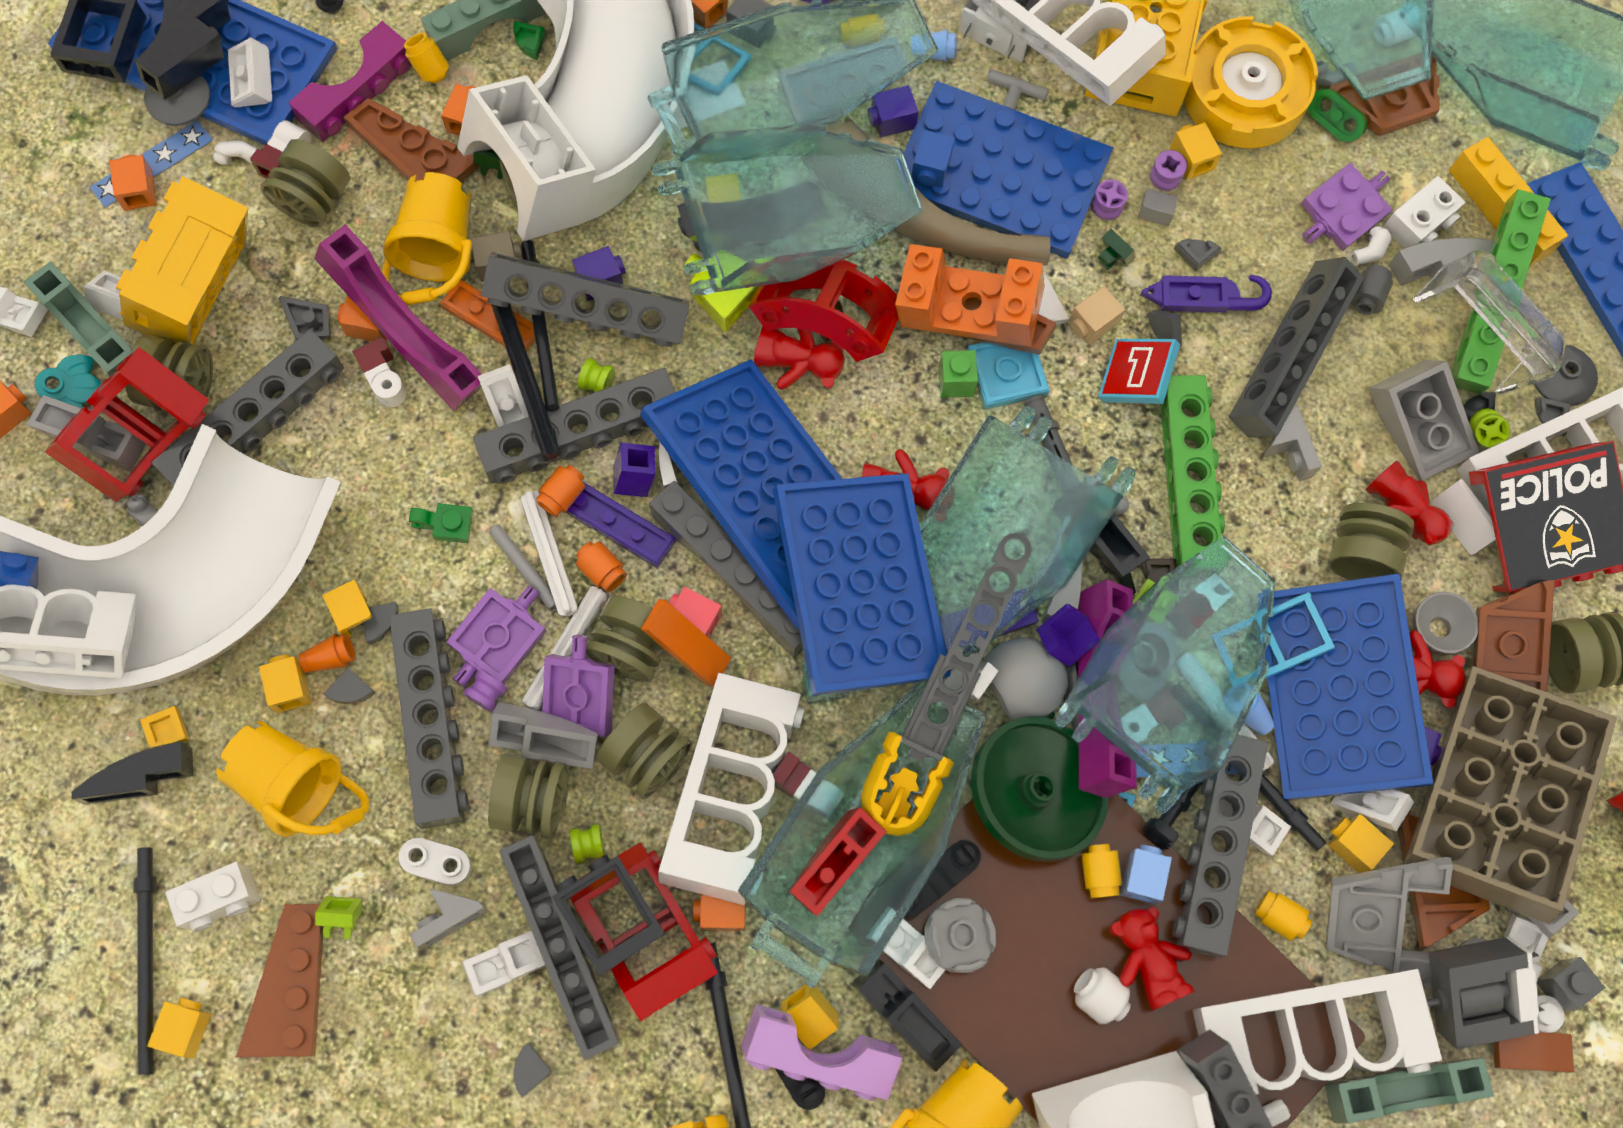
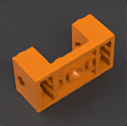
[895,244,1045,347]

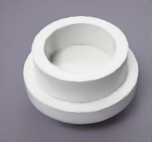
[1538,995,1564,1033]

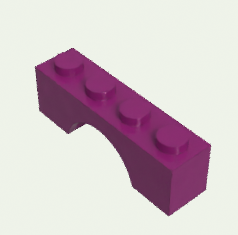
[288,21,411,143]

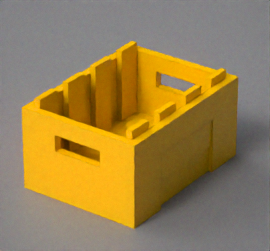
[1084,0,1208,117]
[116,176,248,344]

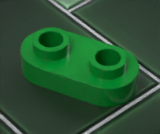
[1308,89,1367,142]

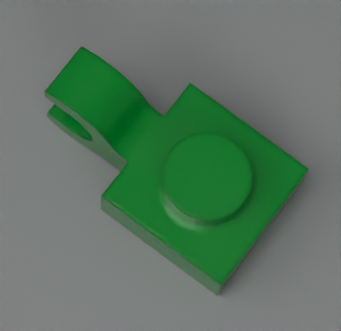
[409,503,473,543]

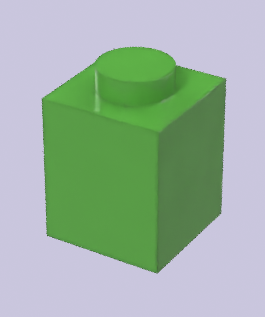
[938,350,978,398]

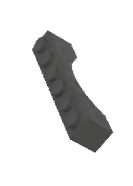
[649,481,803,658]

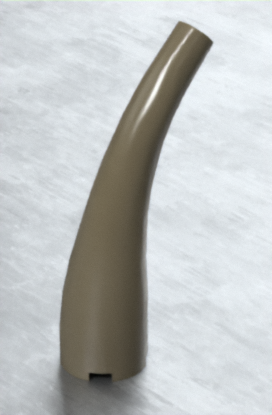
[802,116,1050,266]

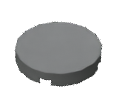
[925,898,996,973]

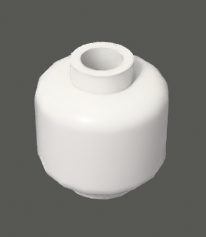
[1074,967,1131,1024]

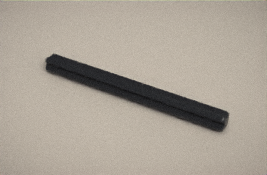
[491,303,561,461]

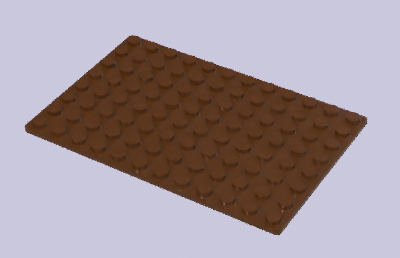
[849,794,1365,1128]

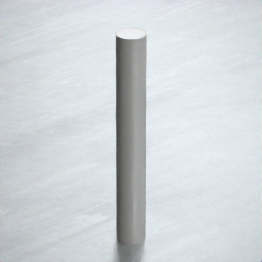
[489,524,556,611]

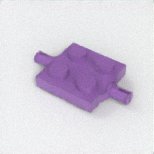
[1300,162,1393,251]
[446,585,546,688]
[542,635,615,737]

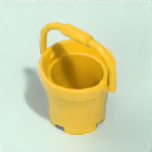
[382,172,472,305]
[216,721,370,837]
[890,1059,1023,1128]

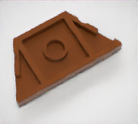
[1328,50,1440,136]
[1473,580,1555,692]
[1398,811,1490,949]

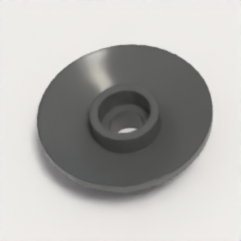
[144,75,210,126]
[1531,344,1598,406]

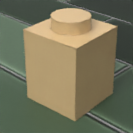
[1069,286,1126,345]

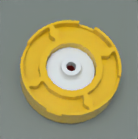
[1184,16,1318,149]

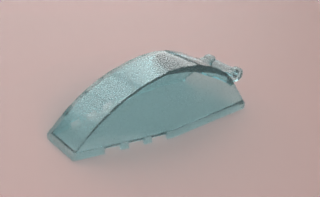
[647,0,938,164]
[738,681,986,989]

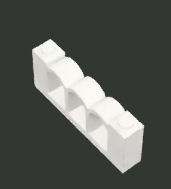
[973,0,1166,106]
[1457,387,1623,514]
[0,585,136,679]
[659,673,805,905]
[1192,969,1442,1095]

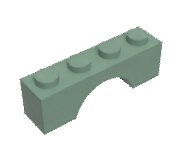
[421,0,546,61]
[24,261,132,376]
[1325,1057,1494,1123]

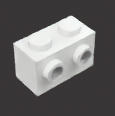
[1383,176,1466,248]
[165,862,261,932]

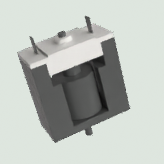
[959,0,1040,62]
[1427,936,1544,1049]

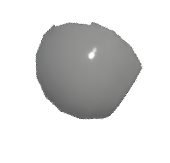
[983,637,1068,720]

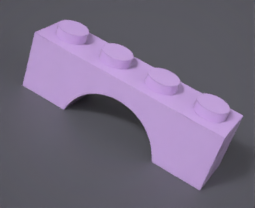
[741,1004,903,1101]

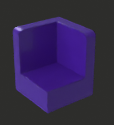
[1036,604,1100,667]

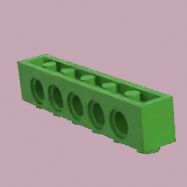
[1451,189,1551,394]
[1160,375,1228,578]

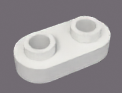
[399,838,472,886]

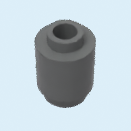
[1351,265,1393,315]

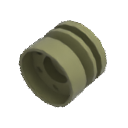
[260,139,351,227]
[126,334,213,408]
[1328,503,1414,580]
[586,595,664,683]
[1549,612,1623,693]
[596,702,692,800]
[488,753,568,839]

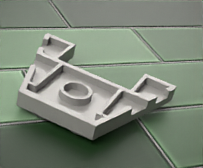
[1326,857,1453,989]

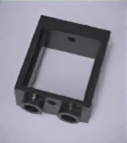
[50,0,147,83]
[552,854,665,976]

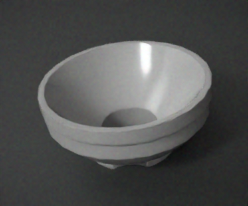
[1412,592,1479,655]

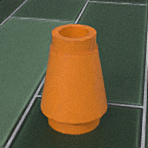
[299,634,356,673]

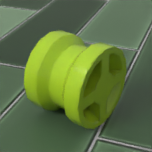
[577,358,615,392]
[1469,408,1510,448]
[570,823,605,865]

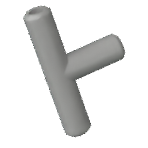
[987,69,1049,110]

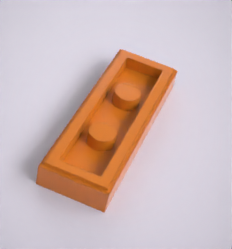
[440,280,535,352]
[641,599,731,687]

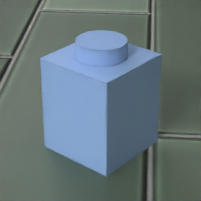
[1120,845,1172,905]

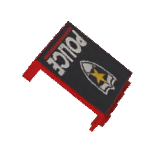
[1468,441,1623,595]

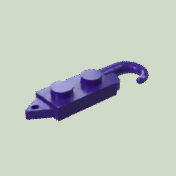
[1140,275,1272,313]

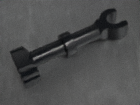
[1142,775,1205,851]

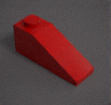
[788,807,887,917]

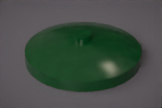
[971,717,1108,862]

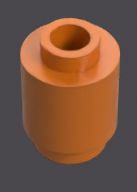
[535,465,586,517]
[576,541,627,593]

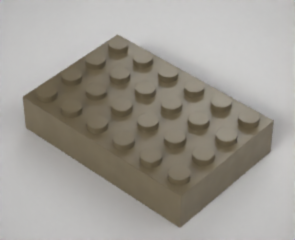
[1403,666,1617,924]

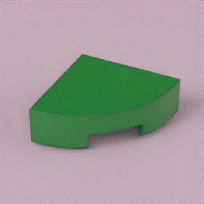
[513,21,546,60]

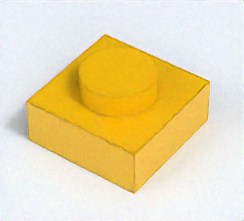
[140,706,190,748]

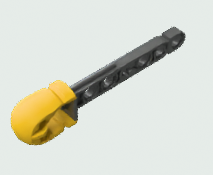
[861,532,1032,836]

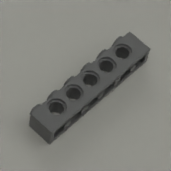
[481,252,690,347]
[1229,257,1364,437]
[151,329,345,486]
[473,367,675,484]
[389,608,469,829]
[1172,731,1269,958]
[499,835,622,1061]
[1178,1029,1273,1128]

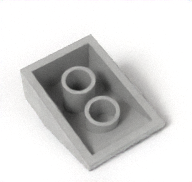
[1369,360,1480,481]

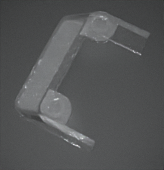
[1413,250,1566,395]

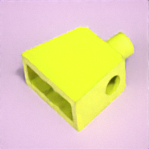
[684,251,766,332]

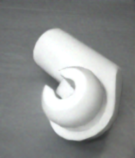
[213,140,257,165]
[1350,226,1391,267]

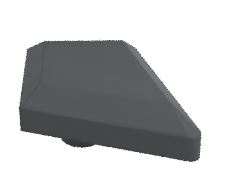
[279,296,331,340]

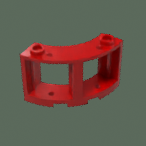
[748,253,899,362]
[45,347,209,502]
[570,842,718,1022]

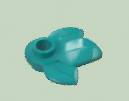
[35,354,102,409]

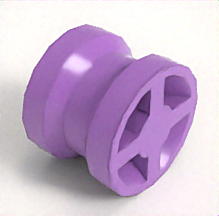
[1150,150,1187,191]
[1091,179,1128,221]
[463,670,508,713]

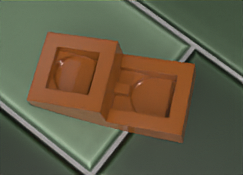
[1493,1032,1574,1073]

